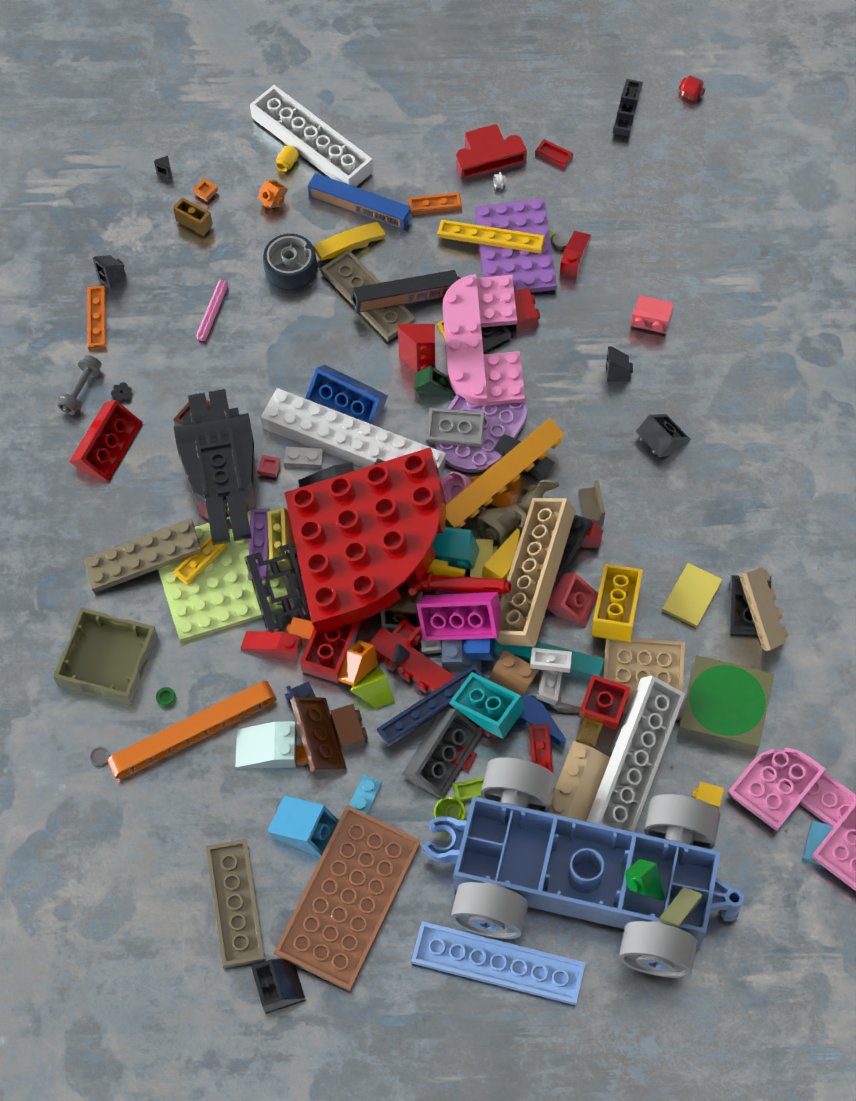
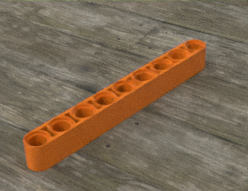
[107,681,277,779]

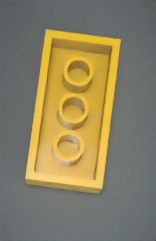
[591,563,643,642]

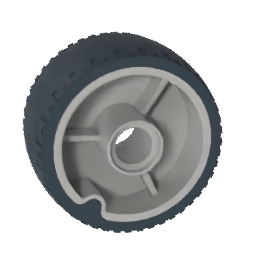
[263,233,317,290]

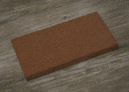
[290,697,347,772]

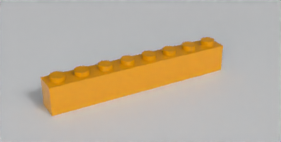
[445,418,565,529]

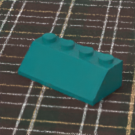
[432,527,480,570]

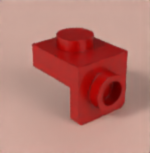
[392,619,423,647]

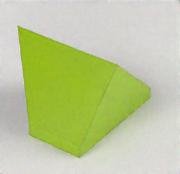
[350,668,395,710]

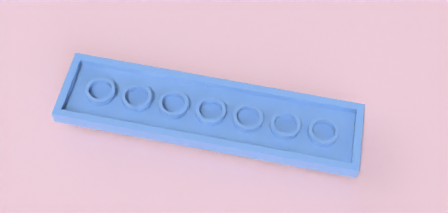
[411,921,586,1005]

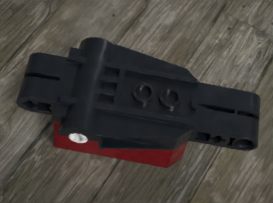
[174,389,256,546]

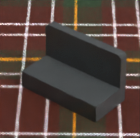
[595,715,626,758]

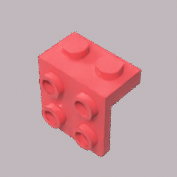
[631,295,673,334]

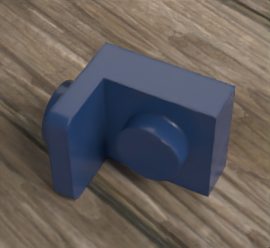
[284,681,316,705]

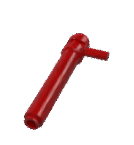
[407,572,512,596]

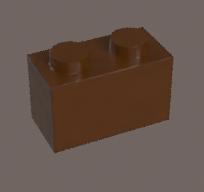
[330,704,368,753]

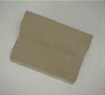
[578,480,605,524]

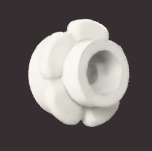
[493,172,506,190]

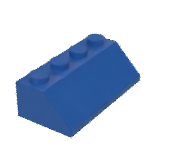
[305,365,388,425]

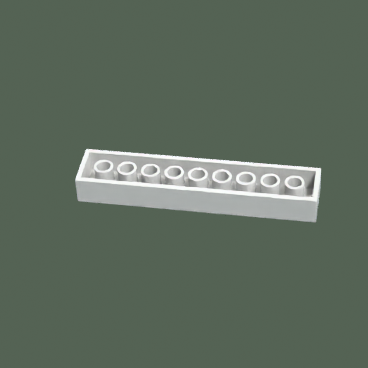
[261,388,446,475]

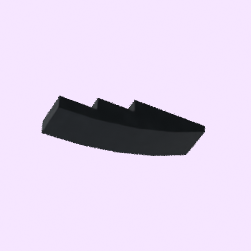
[613,79,643,136]

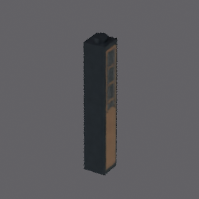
[351,270,461,313]

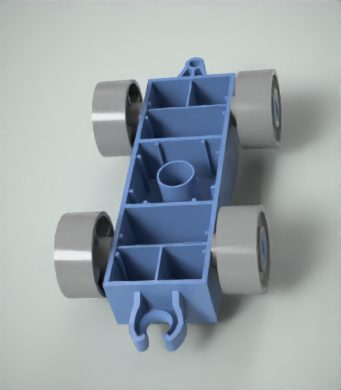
[423,758,744,978]

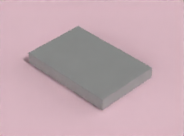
[426,408,485,448]

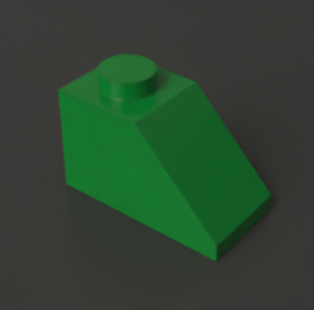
[624,859,665,901]

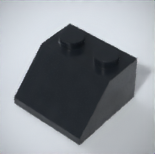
[636,414,691,457]

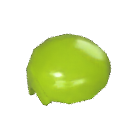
[434,797,467,821]

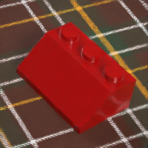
[398,324,436,372]

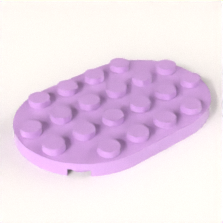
[435,395,527,473]

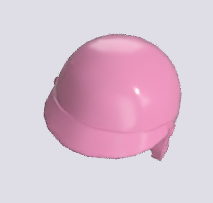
[441,471,472,503]

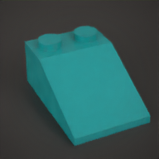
[449,672,525,739]

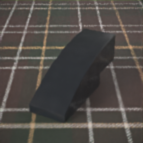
[493,434,555,481]

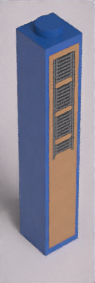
[308,173,412,230]

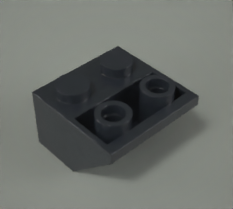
[251,959,305,1012]

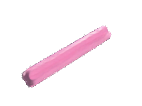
[196,280,228,342]

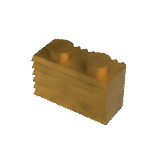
[173,198,213,236]

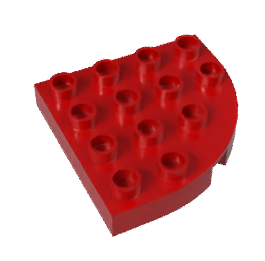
[284,448,446,633]

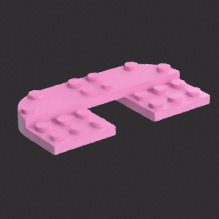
[443,274,525,406]
[727,748,856,891]

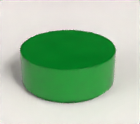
[156,687,177,708]

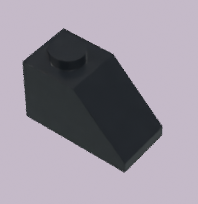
[92,255,126,288]
[606,346,633,382]

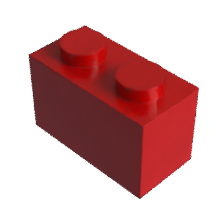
[514,288,540,331]

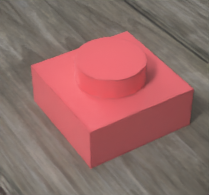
[257,455,281,478]

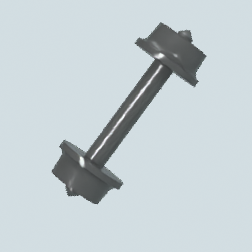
[58,355,102,415]

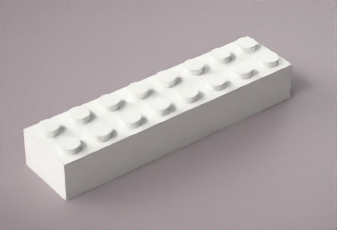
[250,85,373,187]
[586,676,685,832]

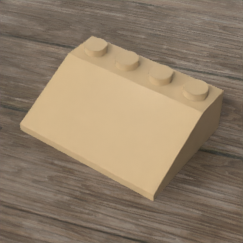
[739,567,788,651]
[546,741,610,821]

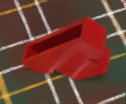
[456,124,527,180]

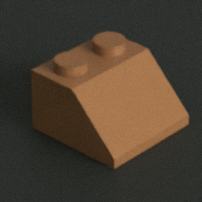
[488,650,539,697]

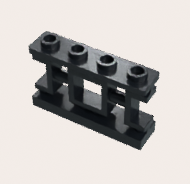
[244,543,311,631]

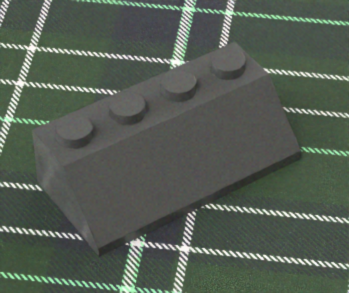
[402,708,483,798]

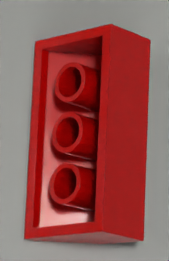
[69,400,143,482]

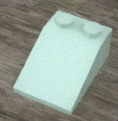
[235,721,297,769]

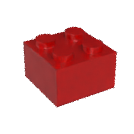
[579,674,631,730]

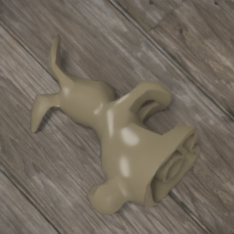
[475,480,559,550]

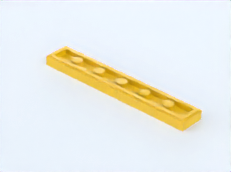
[437,219,545,254]

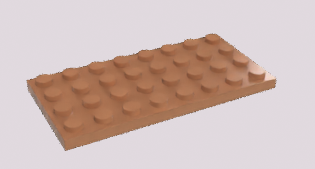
[274,805,421,991]

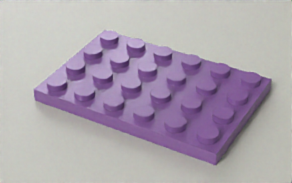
[475,198,557,293]

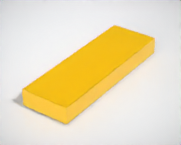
[173,535,228,586]

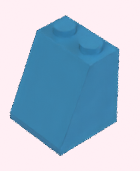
[267,795,339,858]

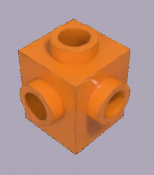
[257,180,288,209]

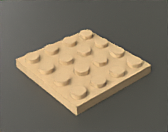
[603,638,685,720]

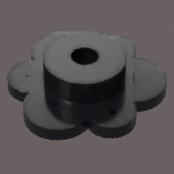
[111,382,132,401]

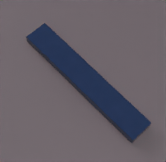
[377,664,486,747]

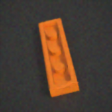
[87,285,107,350]

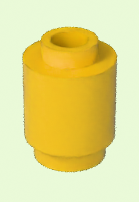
[275,146,299,172]

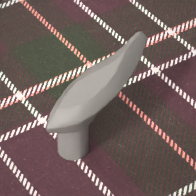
[550,694,581,713]

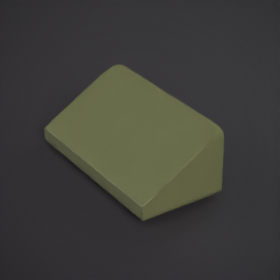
[659,887,703,928]

